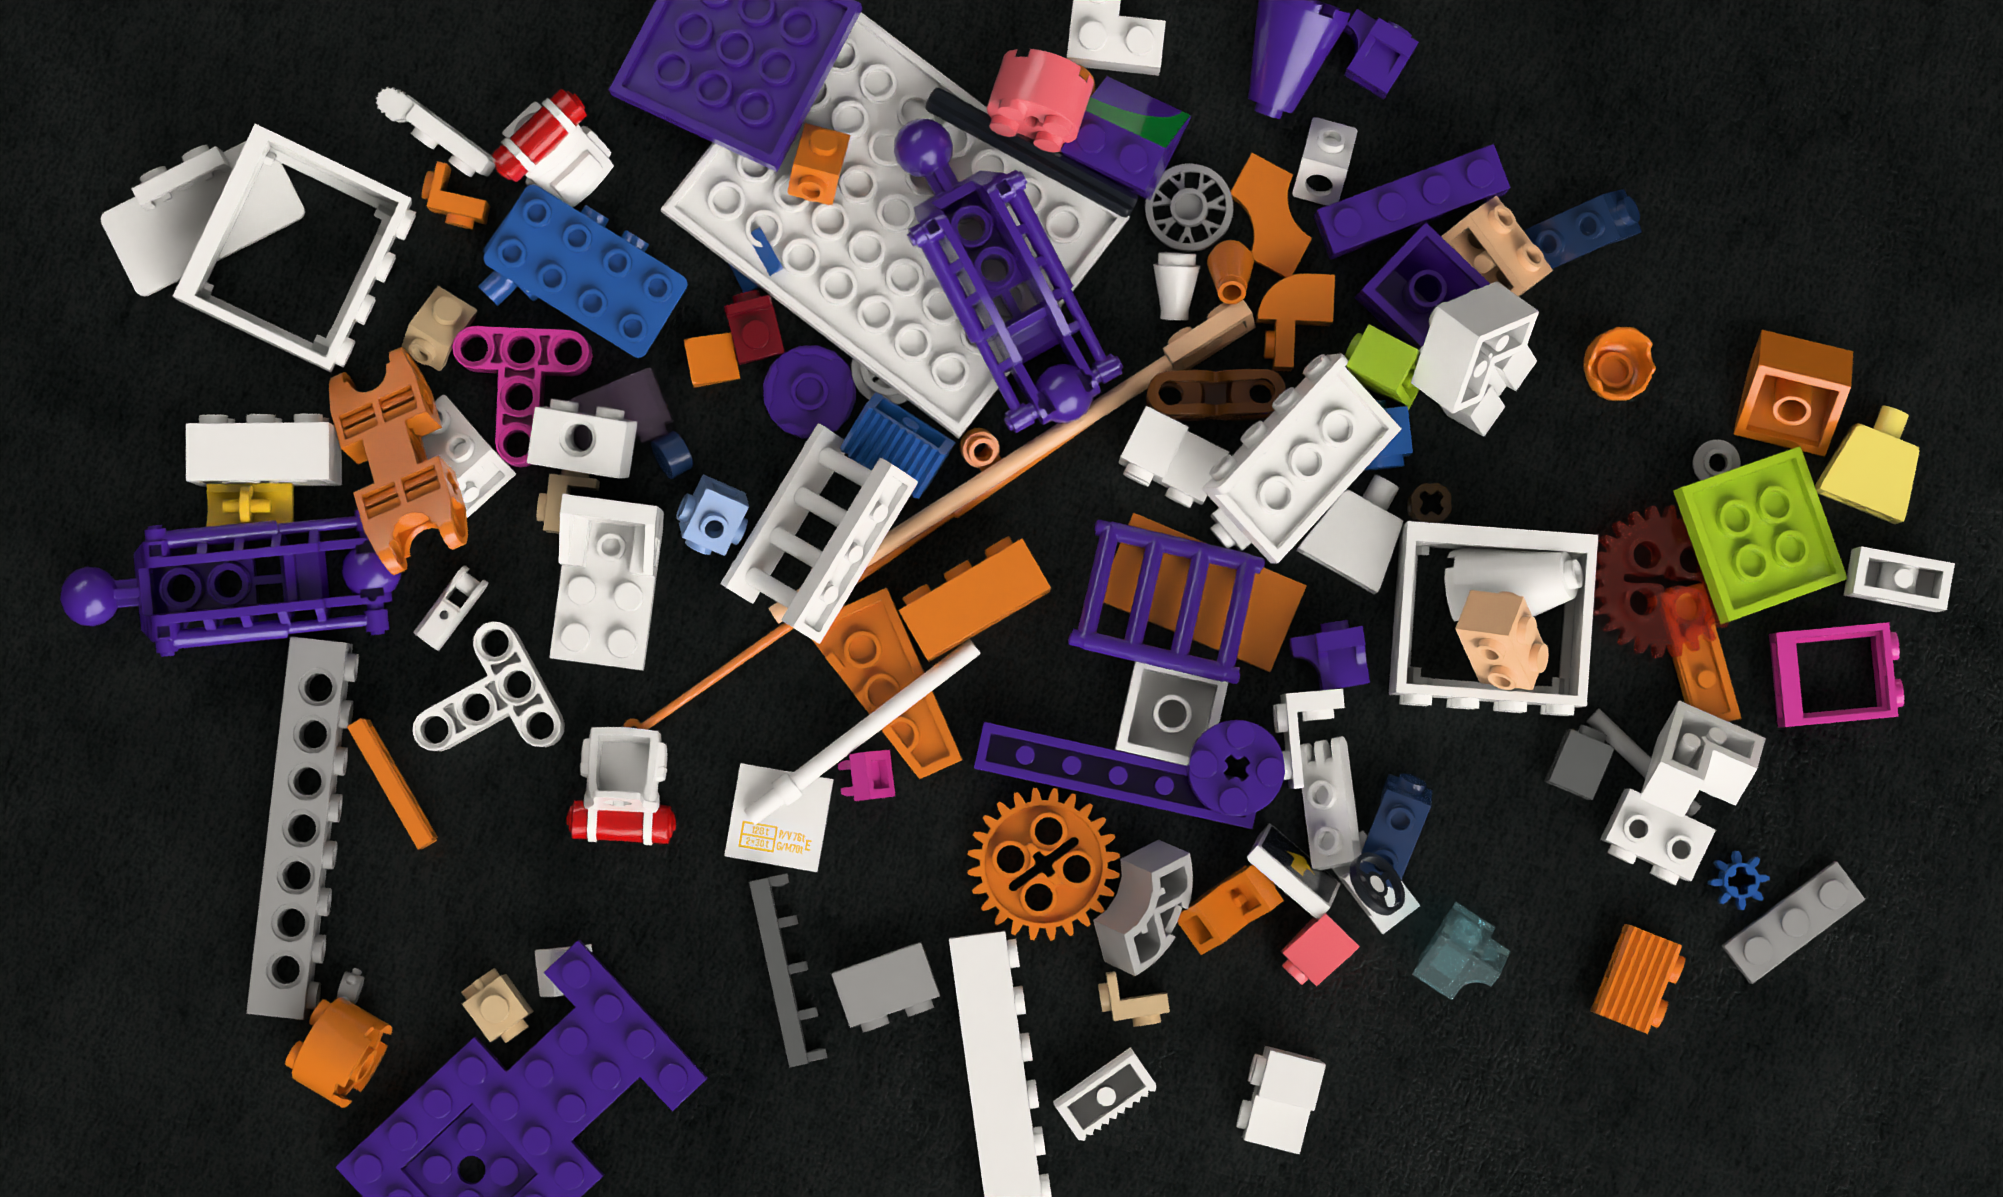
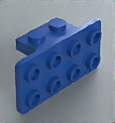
[484,185,688,358]

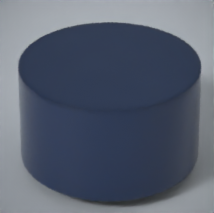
[651,431,693,479]

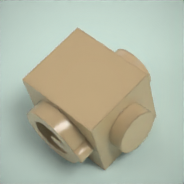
[461,968,534,1043]

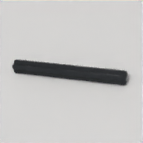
[925,87,1138,218]

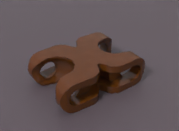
[1146,369,1286,421]

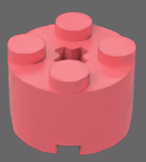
[987,49,1094,153]

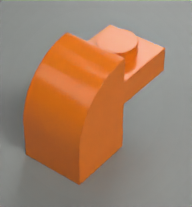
[1255,274,1335,371]
[1177,864,1284,955]

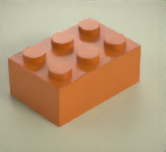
[899,536,1051,662]

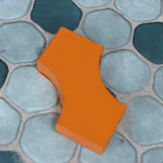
[1231,153,1312,278]

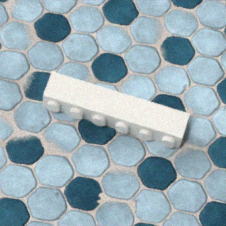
[949,930,1052,1197]

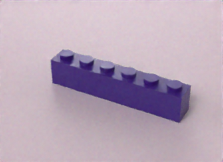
[974,722,1256,829]

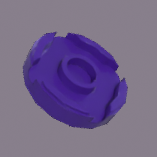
[763,345,856,439]

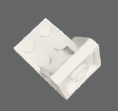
[550,494,664,671]

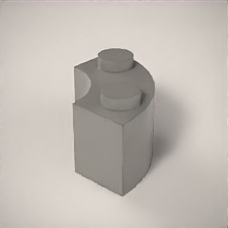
[1093,840,1193,976]

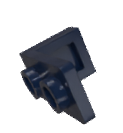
[1525,189,1642,269]
[1359,774,1433,888]

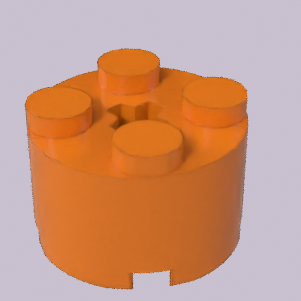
[285,997,392,1108]

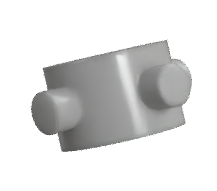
[337,968,364,1004]

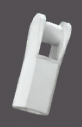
[413,565,488,651]

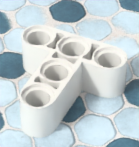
[413,622,565,751]

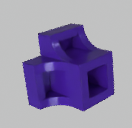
[1344,9,1419,100]
[1288,620,1370,691]

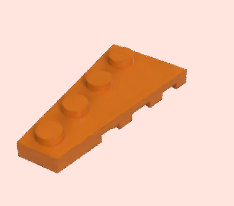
[812,588,963,779]

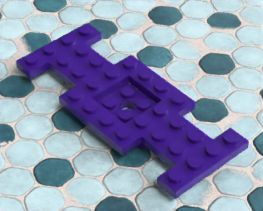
[336,940,708,1197]

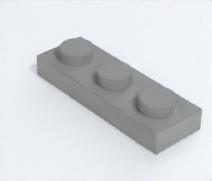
[1722,861,1865,984]

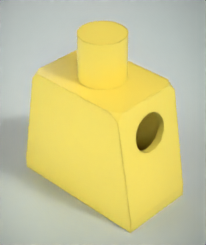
[1815,405,1919,524]

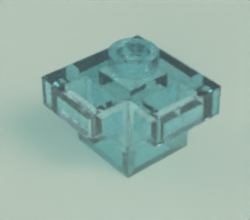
[1412,902,1510,1000]

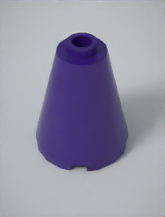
[1248,0,1351,119]

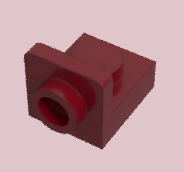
[724,290,785,365]

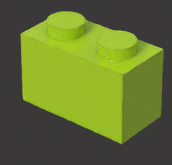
[1345,325,1420,410]

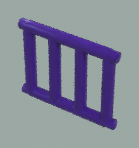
[1068,519,1265,684]

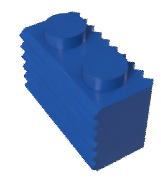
[840,392,955,499]

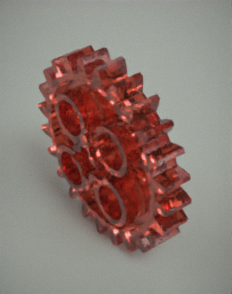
[1593,505,1728,658]

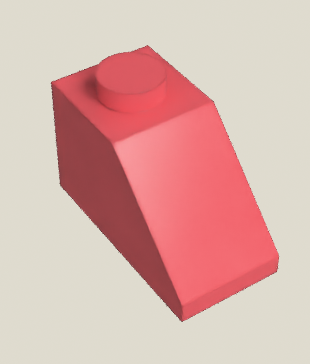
[1280,913,1360,986]

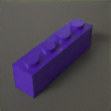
[1314,144,1510,260]

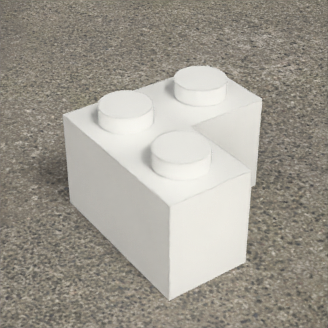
[1067,0,1166,76]
[1411,281,1539,414]
[1119,406,1229,508]
[1640,701,1766,817]
[1236,1046,1326,1154]

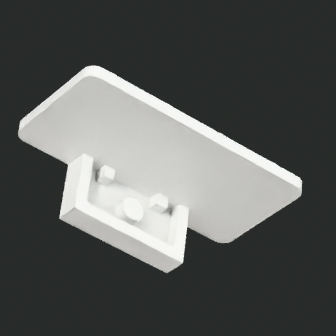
[101,141,305,296]

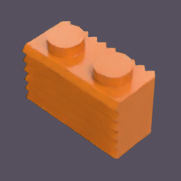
[1591,924,1685,1034]

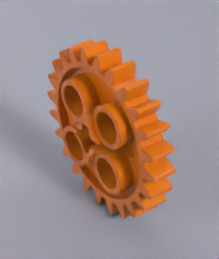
[968,788,1120,941]

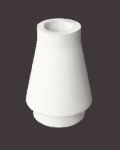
[1153,252,1200,320]

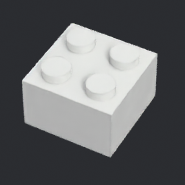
[1115,662,1228,766]

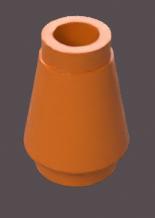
[1207,240,1254,304]

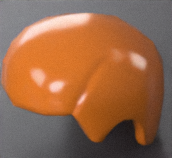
[1584,327,1656,401]

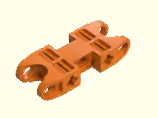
[329,347,468,575]

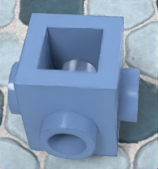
[676,475,749,556]

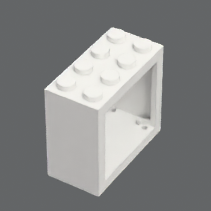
[173,124,416,373]
[1389,521,1598,716]

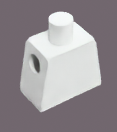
[1296,475,1403,594]

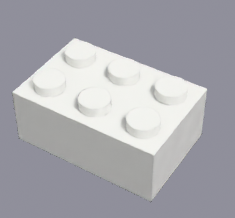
[186,414,342,487]

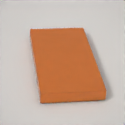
[1103,513,1307,673]

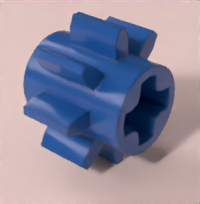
[1708,851,1770,910]

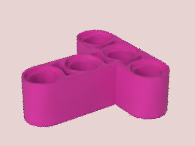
[452,326,593,468]

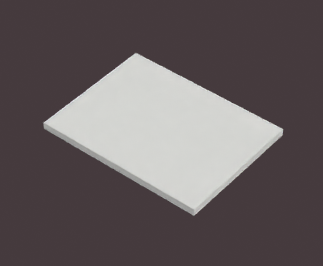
[661,12,1130,439]

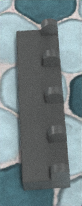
[749,873,827,1068]

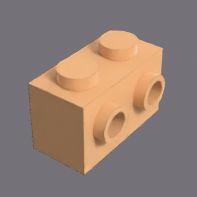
[1441,196,1553,297]
[1455,590,1549,690]

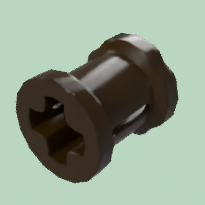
[1406,483,1452,523]

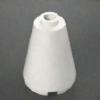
[1445,547,1583,622]

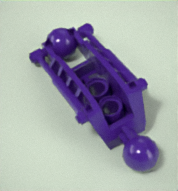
[894,118,1123,433]
[60,510,401,657]

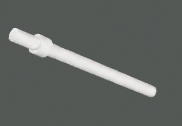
[744,639,981,825]

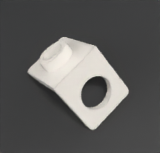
[1292,118,1358,206]

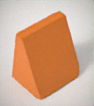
[684,333,740,388]

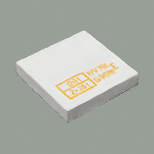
[724,763,834,872]

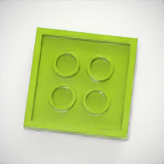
[1673,446,1848,624]

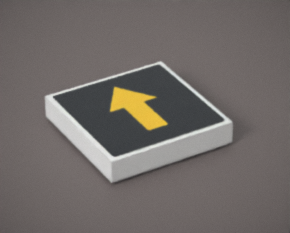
[1247,823,1341,919]

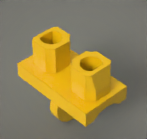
[207,483,294,527]

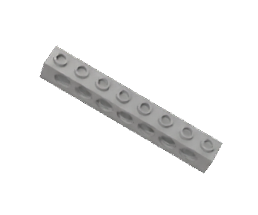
[246,637,359,1020]

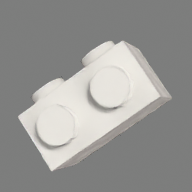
[1600,789,1716,885]

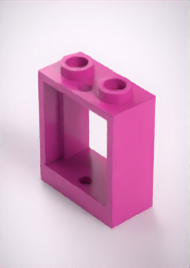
[1769,622,1904,728]

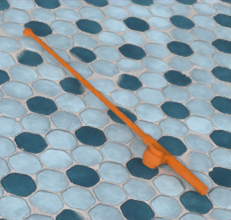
[623,423,1094,730]

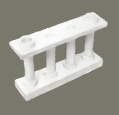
[720,423,918,644]

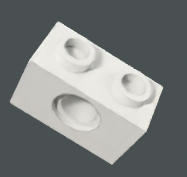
[527,399,638,478]
[1844,546,1955,612]

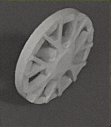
[1145,164,1233,252]

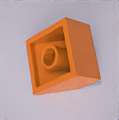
[1734,330,1853,456]

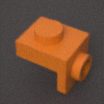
[787,123,851,205]
[422,161,491,229]

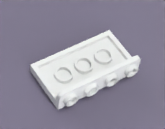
[1202,353,1401,563]

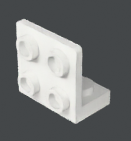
[421,395,516,518]
[1273,689,1345,789]

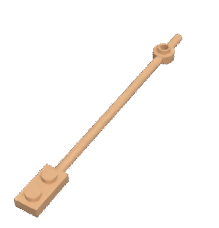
[769,300,1256,624]

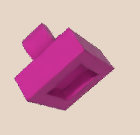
[838,750,895,801]

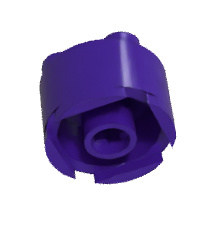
[1187,720,1285,816]

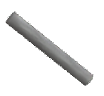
[1586,709,1701,818]

